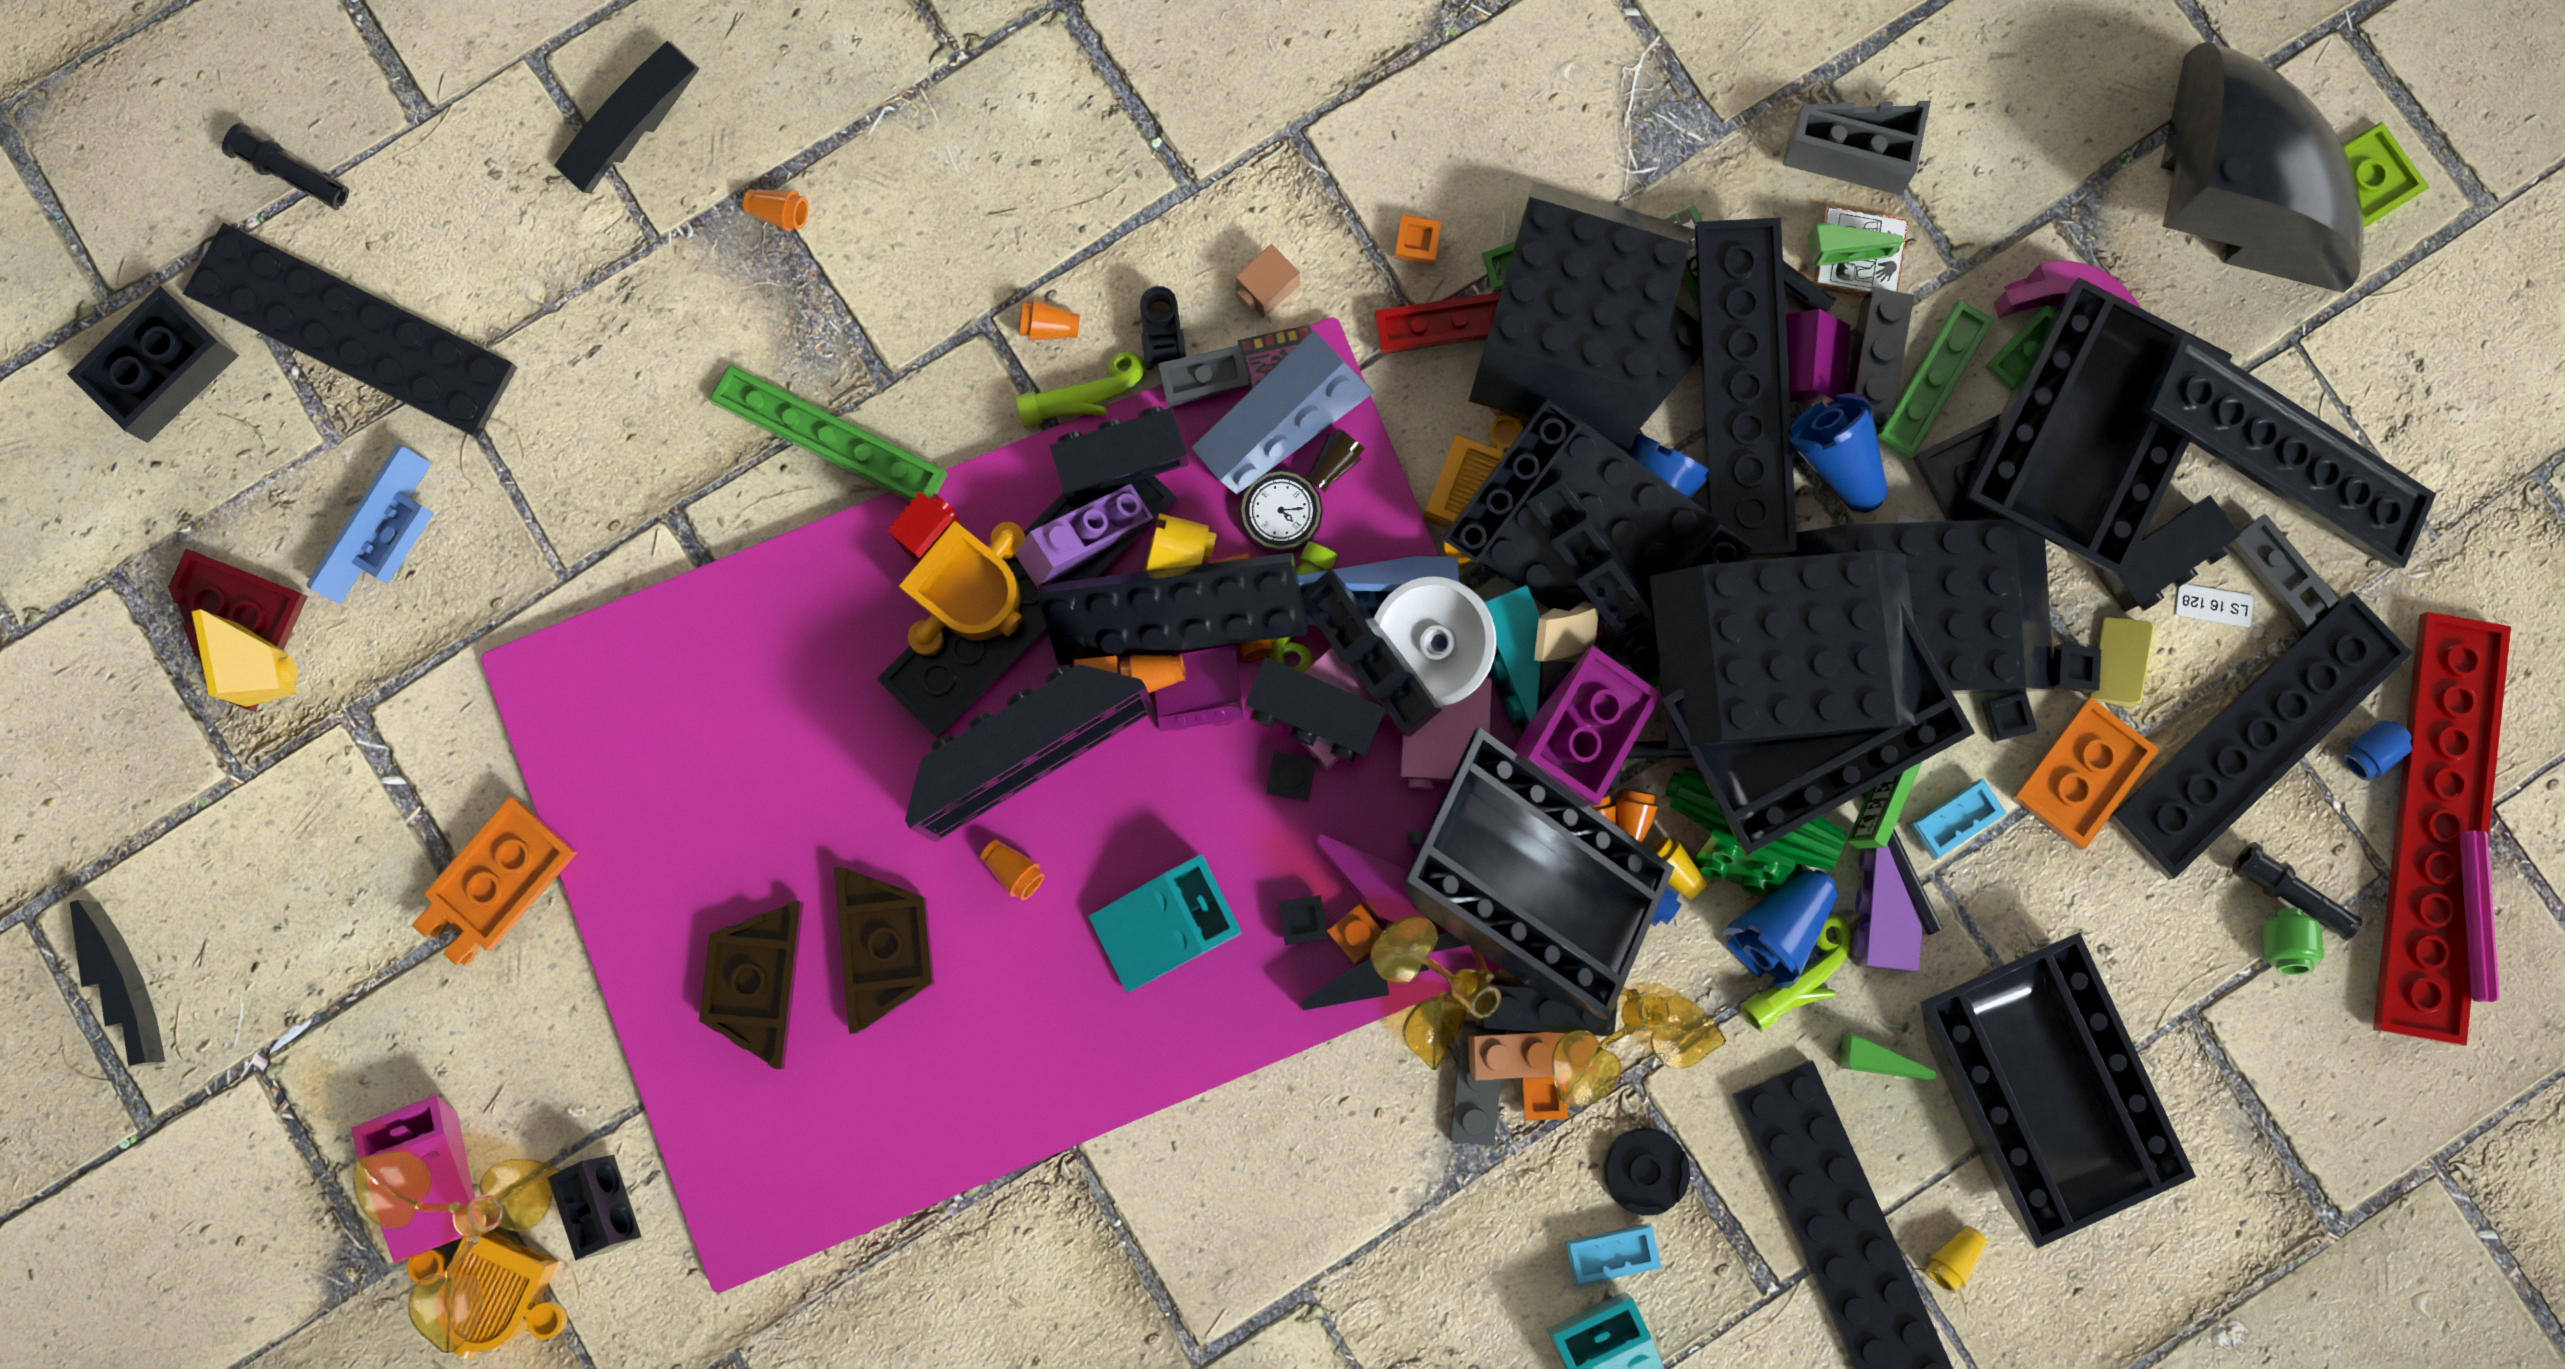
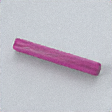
[2459,831,2500,1002]

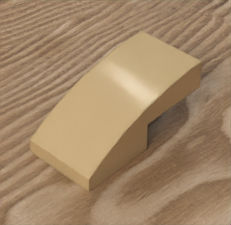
[1534,601,1599,662]

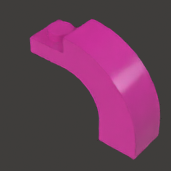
[1993,261,2140,318]

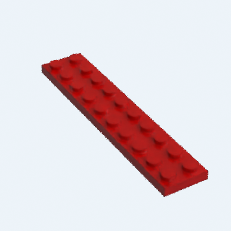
[2373,612,2511,1046]

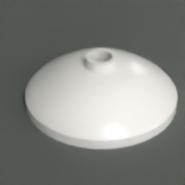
[1374,576,1496,707]

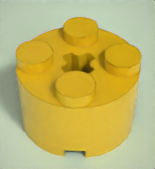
[1143,513,1216,572]

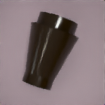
[1306,428,1365,492]

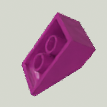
[1513,646,1662,805]
[1315,834,1429,941]

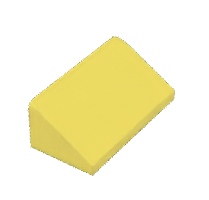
[2089,617,2154,708]

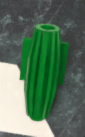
[1664,767,1847,896]

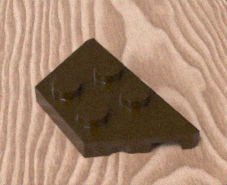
[834,866,935,1034]
[699,901,804,1069]

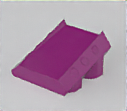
[1151,644,1243,732]

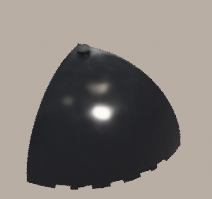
[2160,42,2363,293]

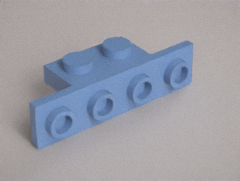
[306,444,433,605]

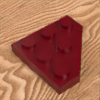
[168,549,308,712]

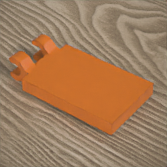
[412,796,578,966]

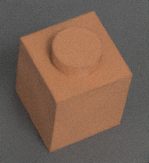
[1235,243,1300,318]

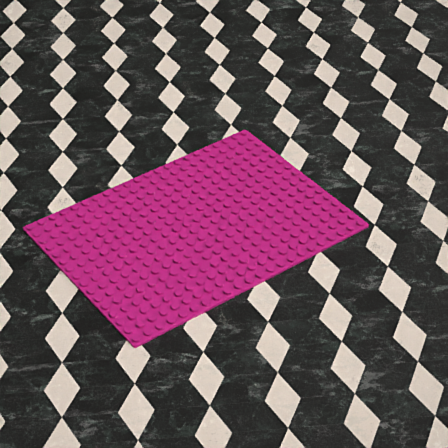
[481,317,1519,1293]

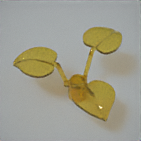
[1371,915,1501,1070]
[1551,987,1726,1106]
[353,1151,561,1353]

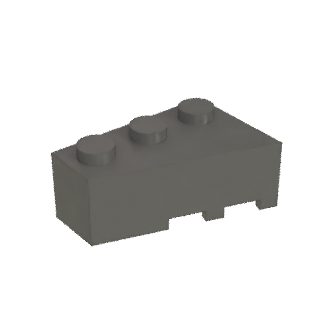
[1783,101,1931,196]

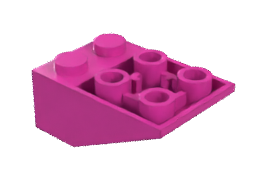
[351,1095,482,1263]

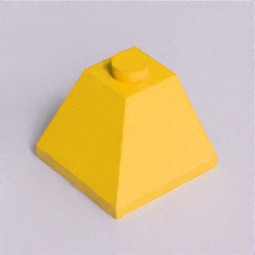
[192,609,298,707]

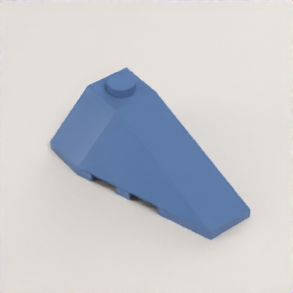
[1297,556,1459,651]

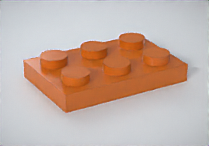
[2011,697,2159,850]

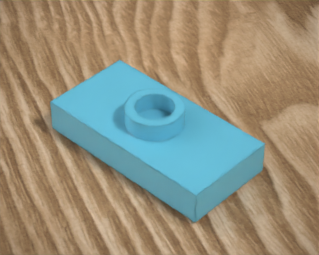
[1909,778,2007,860]
[1565,1223,1661,1286]

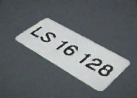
[2176,584,2254,627]

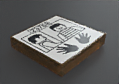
[1813,206,1909,297]

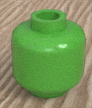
[2261,908,2324,975]

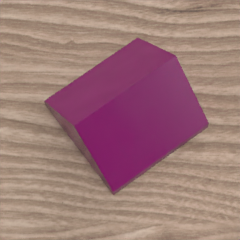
[1786,309,1851,405]

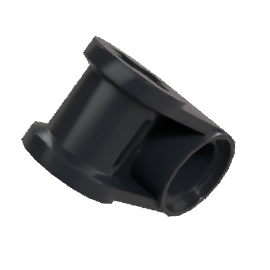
[1140,286,1186,370]

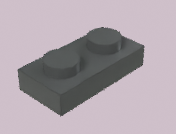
[1158,345,1249,407]

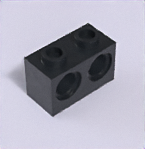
[548,1155,642,1261]

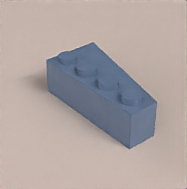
[1191,330,1374,494]

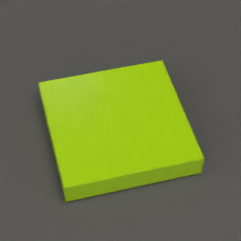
[2343,121,2429,229]

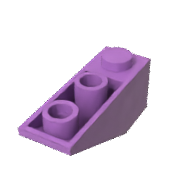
[1015,484,1154,589]
[1852,845,1922,972]

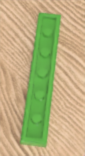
[709,364,948,502]

